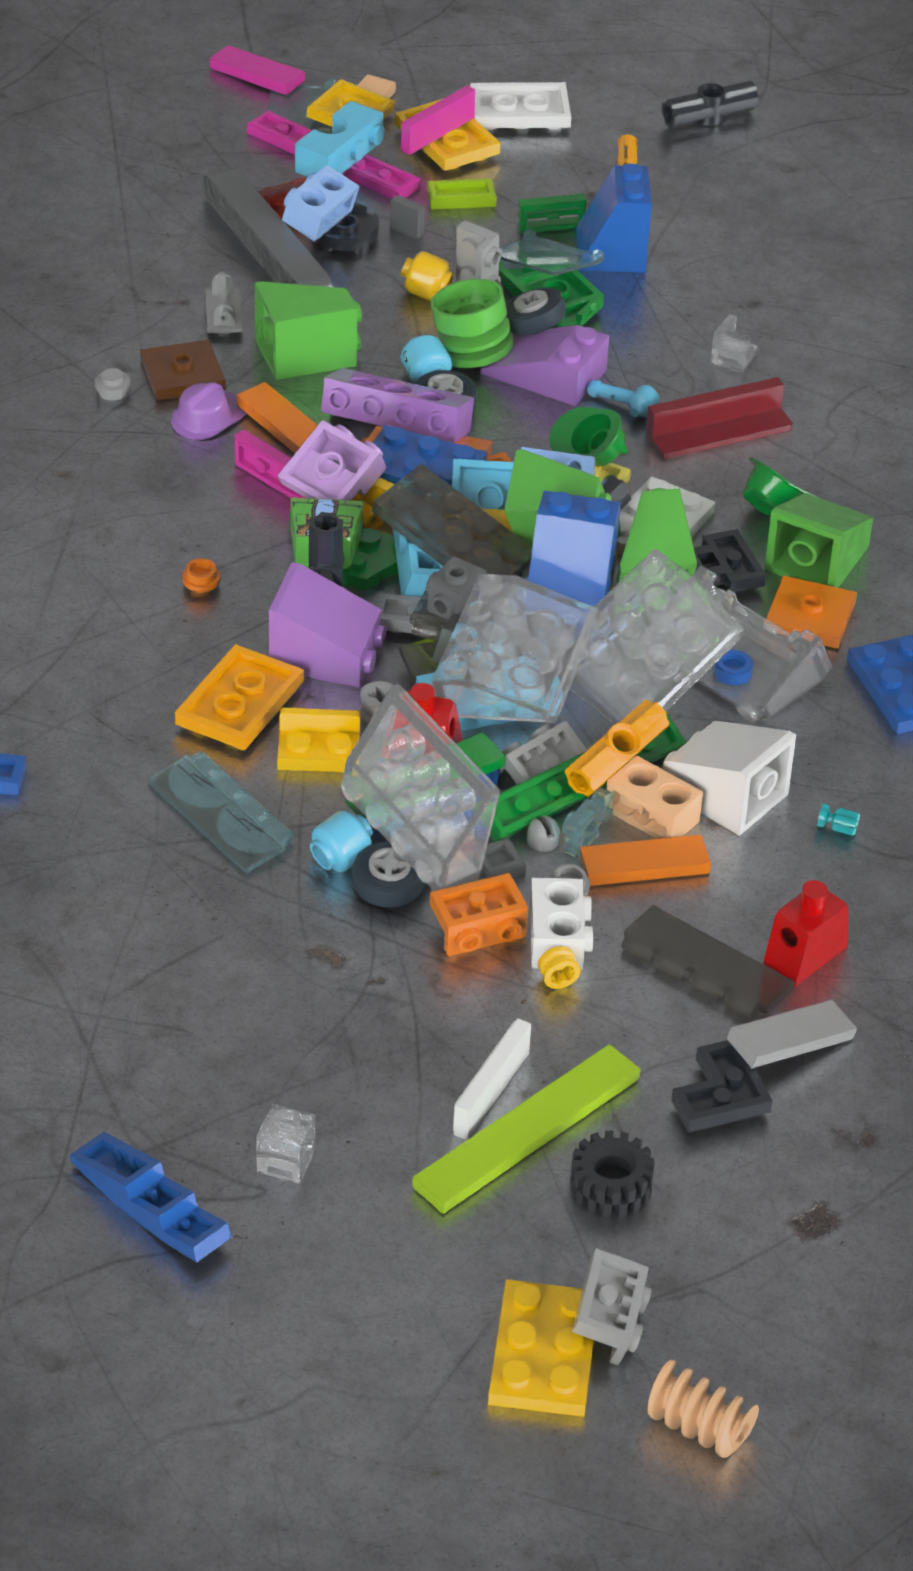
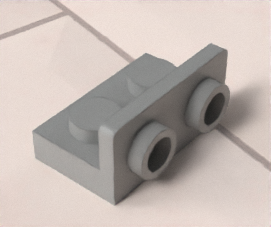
[456,220,501,285]
[498,720,587,784]
[572,1248,651,1366]

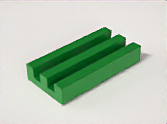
[517,193,587,234]

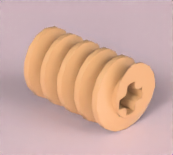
[648,1359,759,1458]

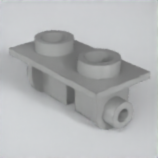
[205,272,242,334]

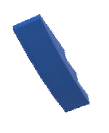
[69,1132,232,1262]

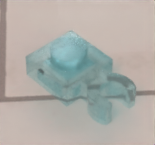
[562,787,615,858]

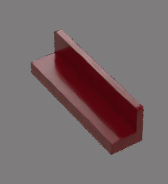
[646,377,793,459]

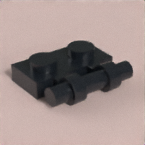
[693,529,766,600]

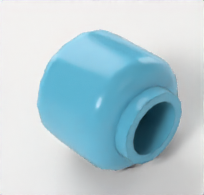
[400,335,452,384]
[309,810,373,872]

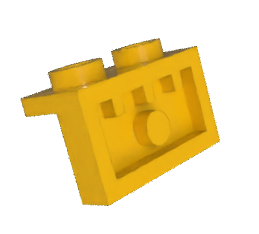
[277,708,361,773]

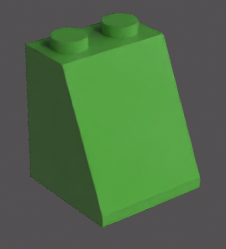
[255,281,362,380]
[504,449,621,557]
[611,488,697,614]
[764,493,873,588]

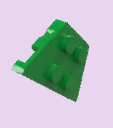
[499,260,604,329]
[289,510,398,591]

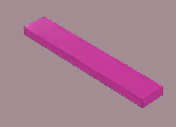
[247,110,421,199]

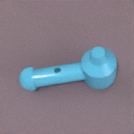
[587,380,660,417]

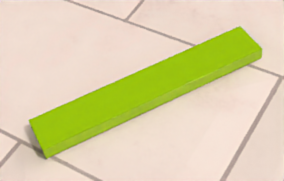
[412,1044,640,1214]

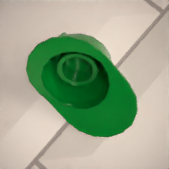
[549,407,628,467]
[743,457,817,516]

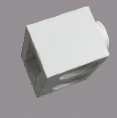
[530,878,593,969]

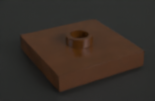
[140,339,226,400]

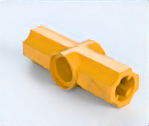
[565,699,670,797]

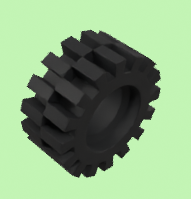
[570,1130,655,1217]

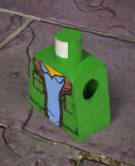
[291,498,363,568]

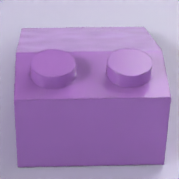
[481,325,609,406]

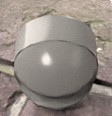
[527,816,560,852]

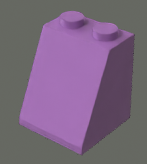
[269,562,386,688]

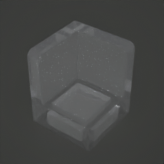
[710,314,759,373]

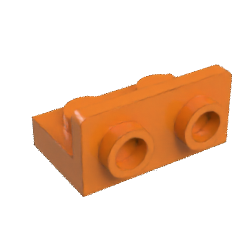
[430,873,528,956]

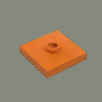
[764,575,857,649]

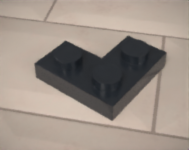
[671,1040,773,1133]

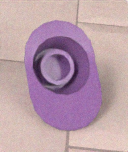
[171,382,247,440]

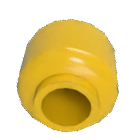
[400,251,454,301]

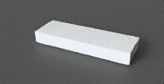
[453,1018,531,1140]

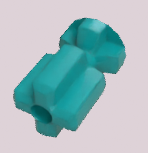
[817,803,860,836]

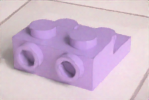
[278,420,387,501]

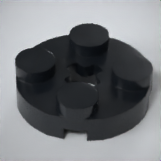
[316,203,379,254]

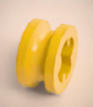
[537,946,581,989]

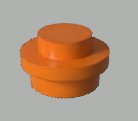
[182,558,220,593]

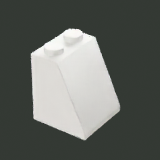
[662,721,796,836]

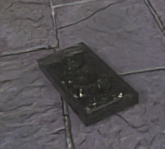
[371,464,532,601]

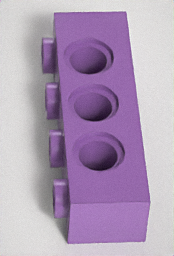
[321,368,474,443]

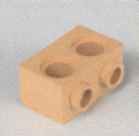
[605,756,703,839]

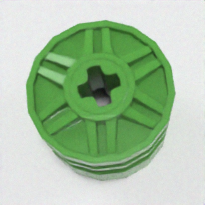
[431,279,513,368]

